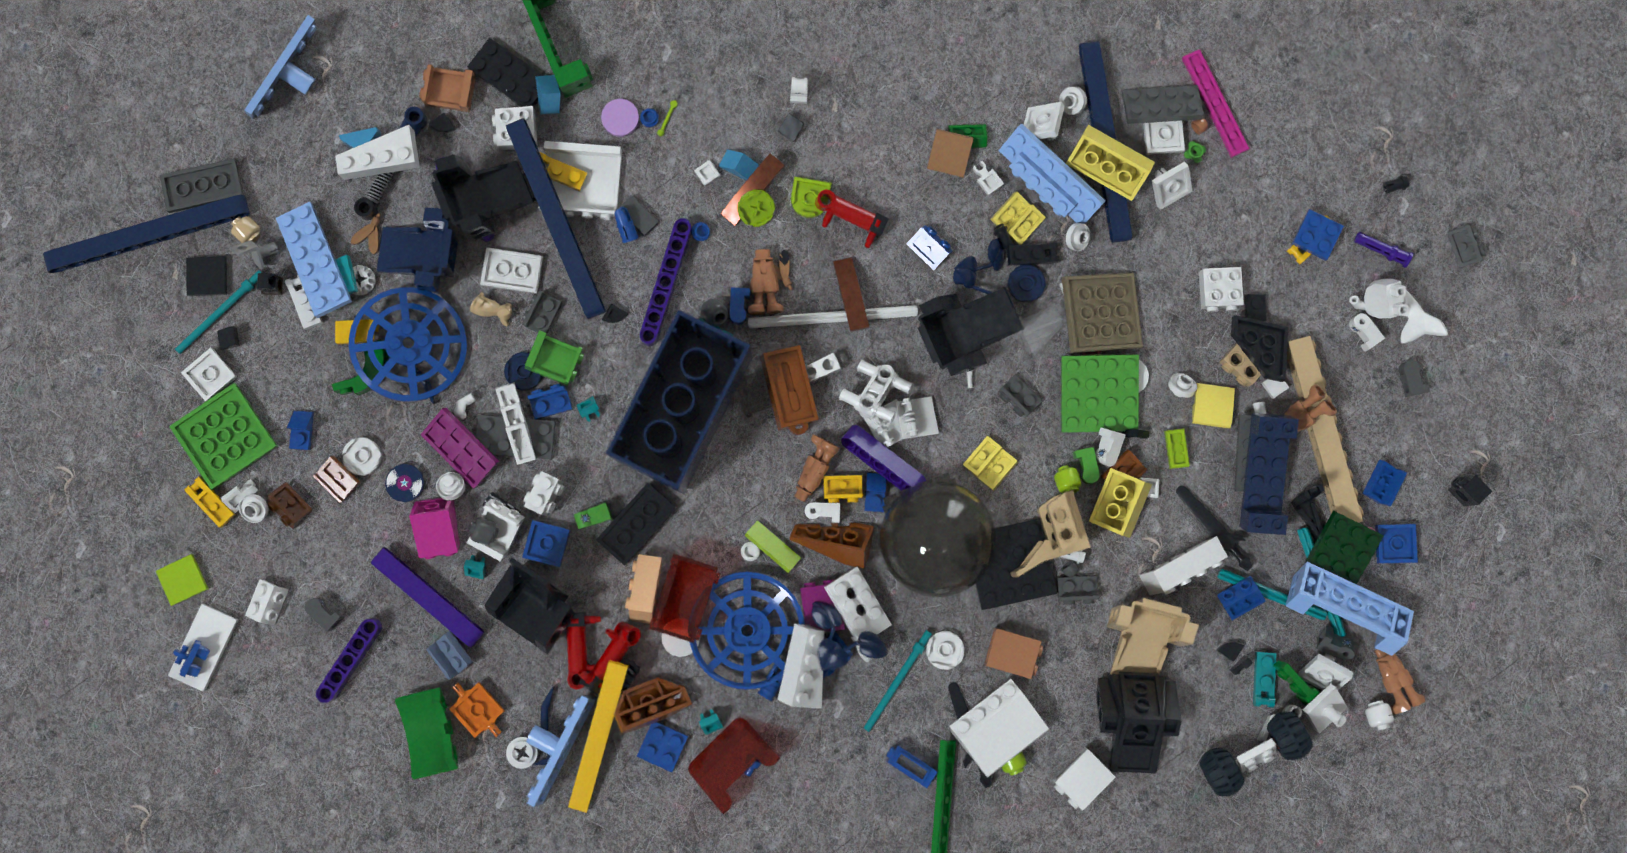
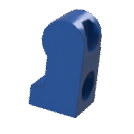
[730,287,750,325]

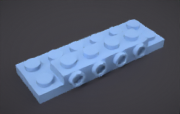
[999,123,1106,224]

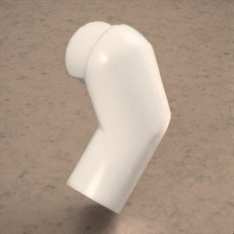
[1349,295,1366,310]
[453,393,476,421]

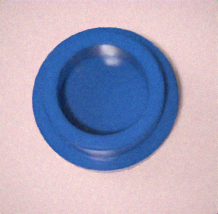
[640,108,659,128]
[691,222,710,241]

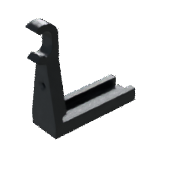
[1291,484,1325,540]

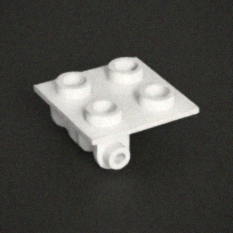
[895,397,939,439]
[863,399,902,448]

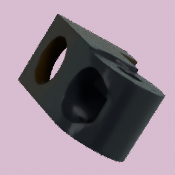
[257,273,283,295]

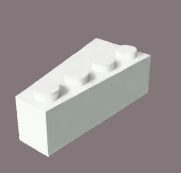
[335,125,420,180]
[1139,536,1228,595]
[778,624,824,709]

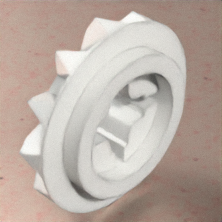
[353,265,376,295]
[506,737,538,769]

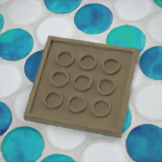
[1062,273,1143,353]

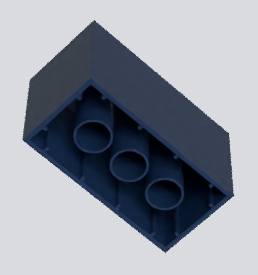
[605,310,753,494]

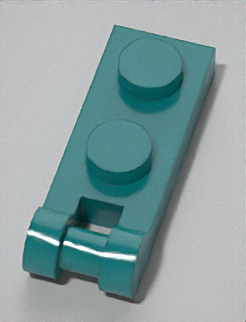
[1253,652,1277,708]

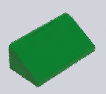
[948,125,988,148]

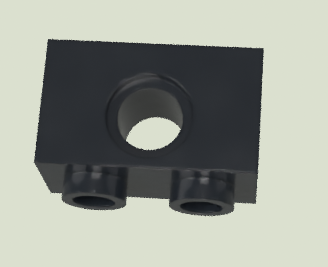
[1448,475,1493,506]

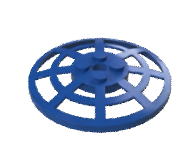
[349,287,467,402]
[688,572,805,690]

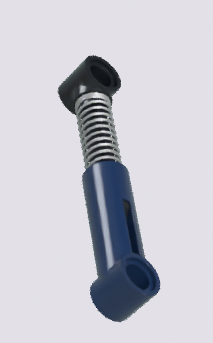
[354,106,427,220]

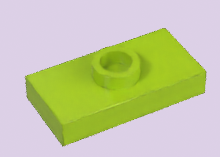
[1164,429,1190,469]

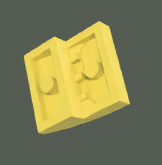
[990,192,1046,245]
[1192,383,1235,429]
[963,436,1018,491]

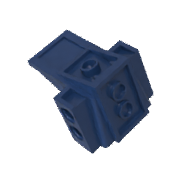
[377,208,459,293]

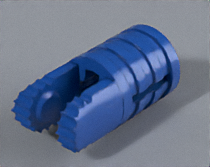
[614,206,639,243]
[757,663,783,701]

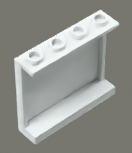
[539,141,622,220]

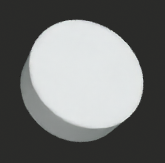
[741,542,760,561]

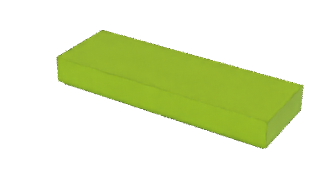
[744,520,801,573]

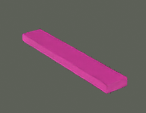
[1182,49,1250,158]

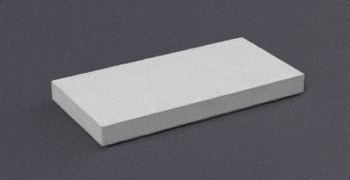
[168,604,239,691]

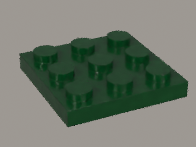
[1306,510,1384,584]

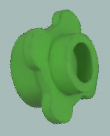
[1184,141,1206,163]

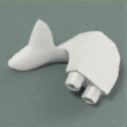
[1364,279,1448,344]

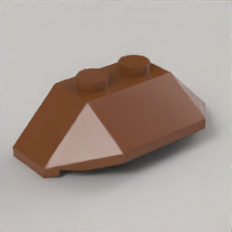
[614,678,692,733]

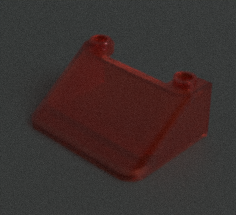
[688,717,781,814]

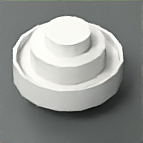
[1059,87,1087,115]
[1066,223,1090,251]
[1168,373,1197,398]
[436,472,465,500]
[239,494,269,523]

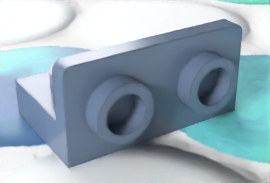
[426,631,473,680]

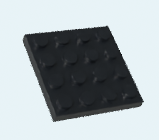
[965,519,1057,610]

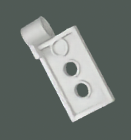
[824,567,892,662]

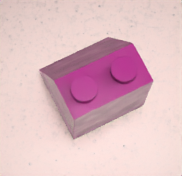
[409,498,460,559]

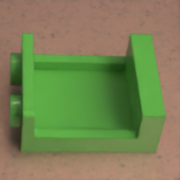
[525,330,584,386]

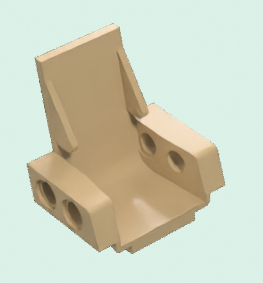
[1010,491,1090,577]
[1107,598,1199,675]

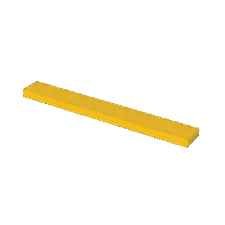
[568,660,629,813]

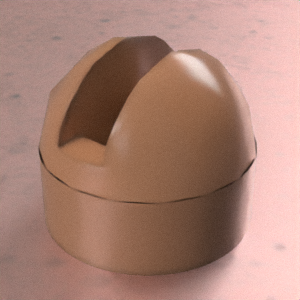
[1191,119,1208,135]

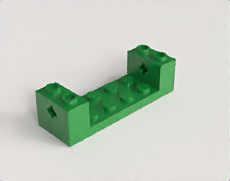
[522,0,594,98]

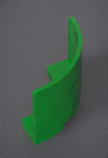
[395,687,458,780]

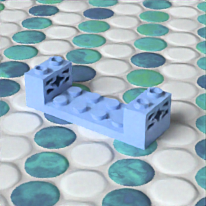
[1285,562,1414,656]

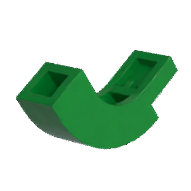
[332,339,388,396]

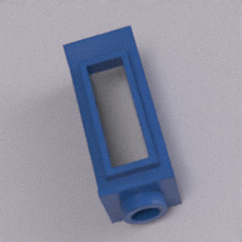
[886,745,937,788]

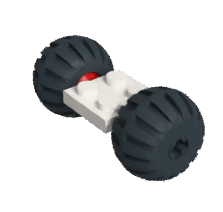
[1199,712,1313,796]

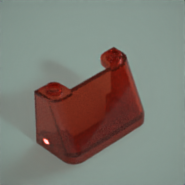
[648,553,721,643]

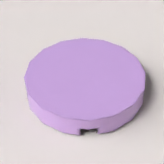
[601,99,639,137]

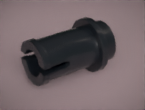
[1383,175,1410,194]
[993,224,1014,249]

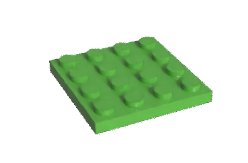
[1061,354,1139,432]
[169,383,278,490]

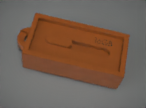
[760,345,819,435]

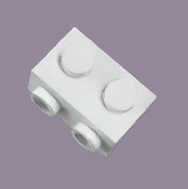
[245,579,288,626]

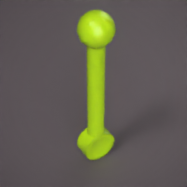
[657,100,678,136]

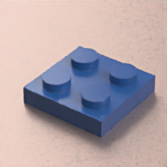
[1291,209,1344,261]
[522,520,571,567]
[1375,524,1418,564]
[636,722,688,772]

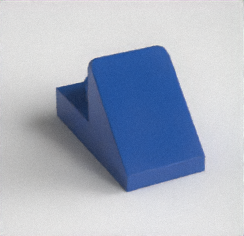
[287,411,314,450]
[864,473,886,512]

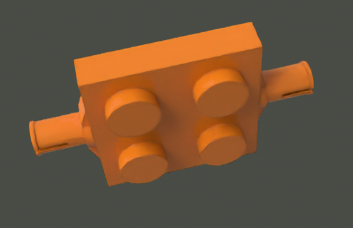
[449,682,505,738]

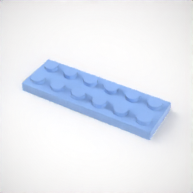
[276,202,352,318]

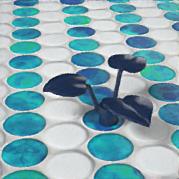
[953,238,1005,294]
[811,602,888,670]

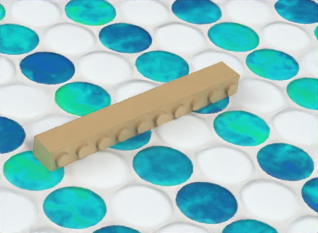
[1287,336,1364,522]

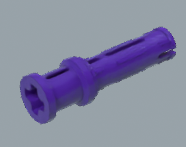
[1354,231,1413,268]

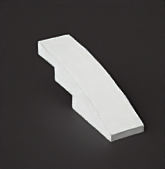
[495,382,536,465]

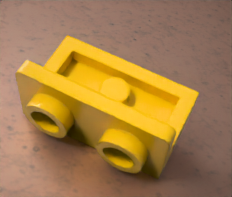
[823,475,863,503]

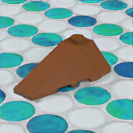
[790,523,874,568]

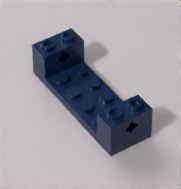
[1239,413,1299,535]

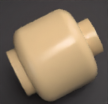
[231,216,261,243]

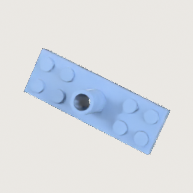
[244,15,316,118]
[527,695,597,807]

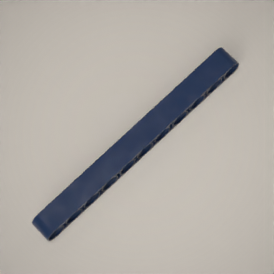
[1079,41,1132,243]
[506,118,606,320]
[43,195,250,273]

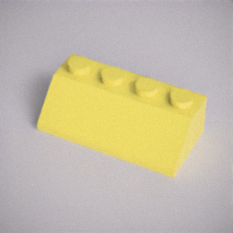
[1066,125,1155,201]

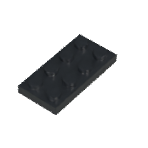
[467,37,543,107]
[596,483,677,566]

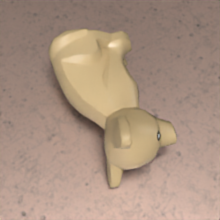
[470,292,512,326]

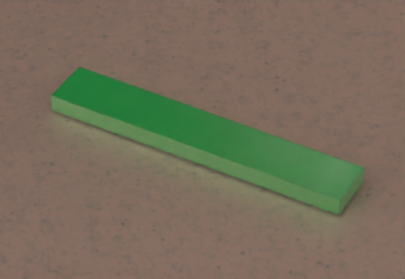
[931,740,956,853]

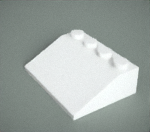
[949,679,1049,778]

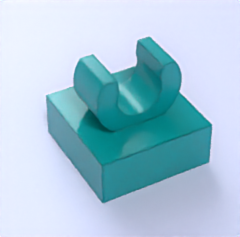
[576,396,600,422]
[464,555,486,580]
[699,709,724,735]

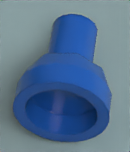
[744,755,762,776]

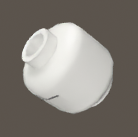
[1365,700,1394,731]

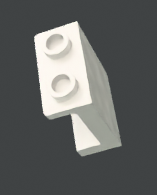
[467,499,525,562]
[1052,747,1116,811]

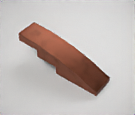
[721,153,785,226]
[833,257,869,332]

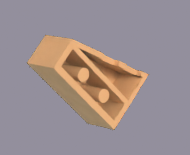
[625,554,662,624]

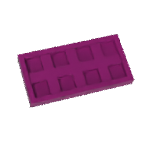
[420,407,500,489]

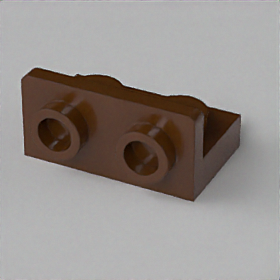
[267,482,312,529]

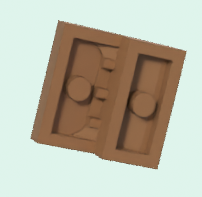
[927,129,973,177]

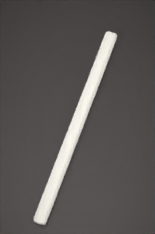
[748,305,918,328]

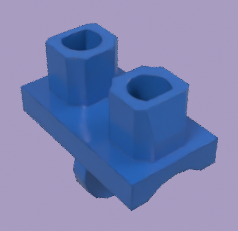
[173,640,210,677]

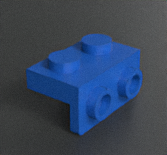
[1362,460,1407,506]

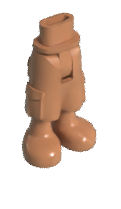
[748,249,784,315]
[1283,384,1337,433]
[794,434,840,502]
[1374,649,1426,715]

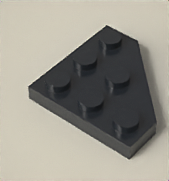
[1231,315,1288,382]

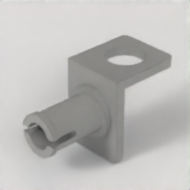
[231,240,278,269]

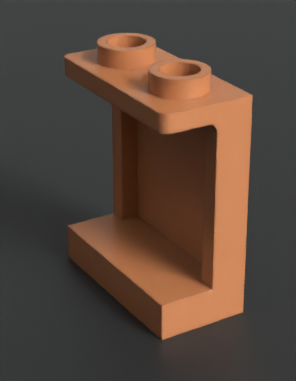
[420,64,476,112]
[984,628,1043,679]

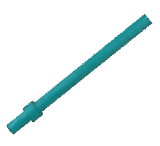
[175,270,263,354]
[863,630,932,732]

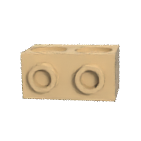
[1219,343,1261,387]

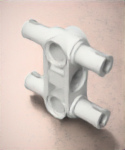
[839,360,914,423]

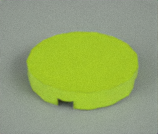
[737,189,775,227]

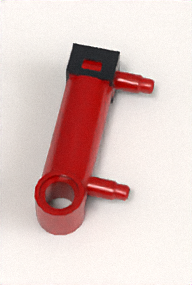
[815,189,889,248]
[566,612,601,690]
[578,622,641,696]

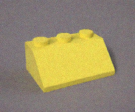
[1089,468,1152,538]

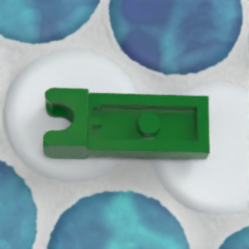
[1273,660,1320,706]

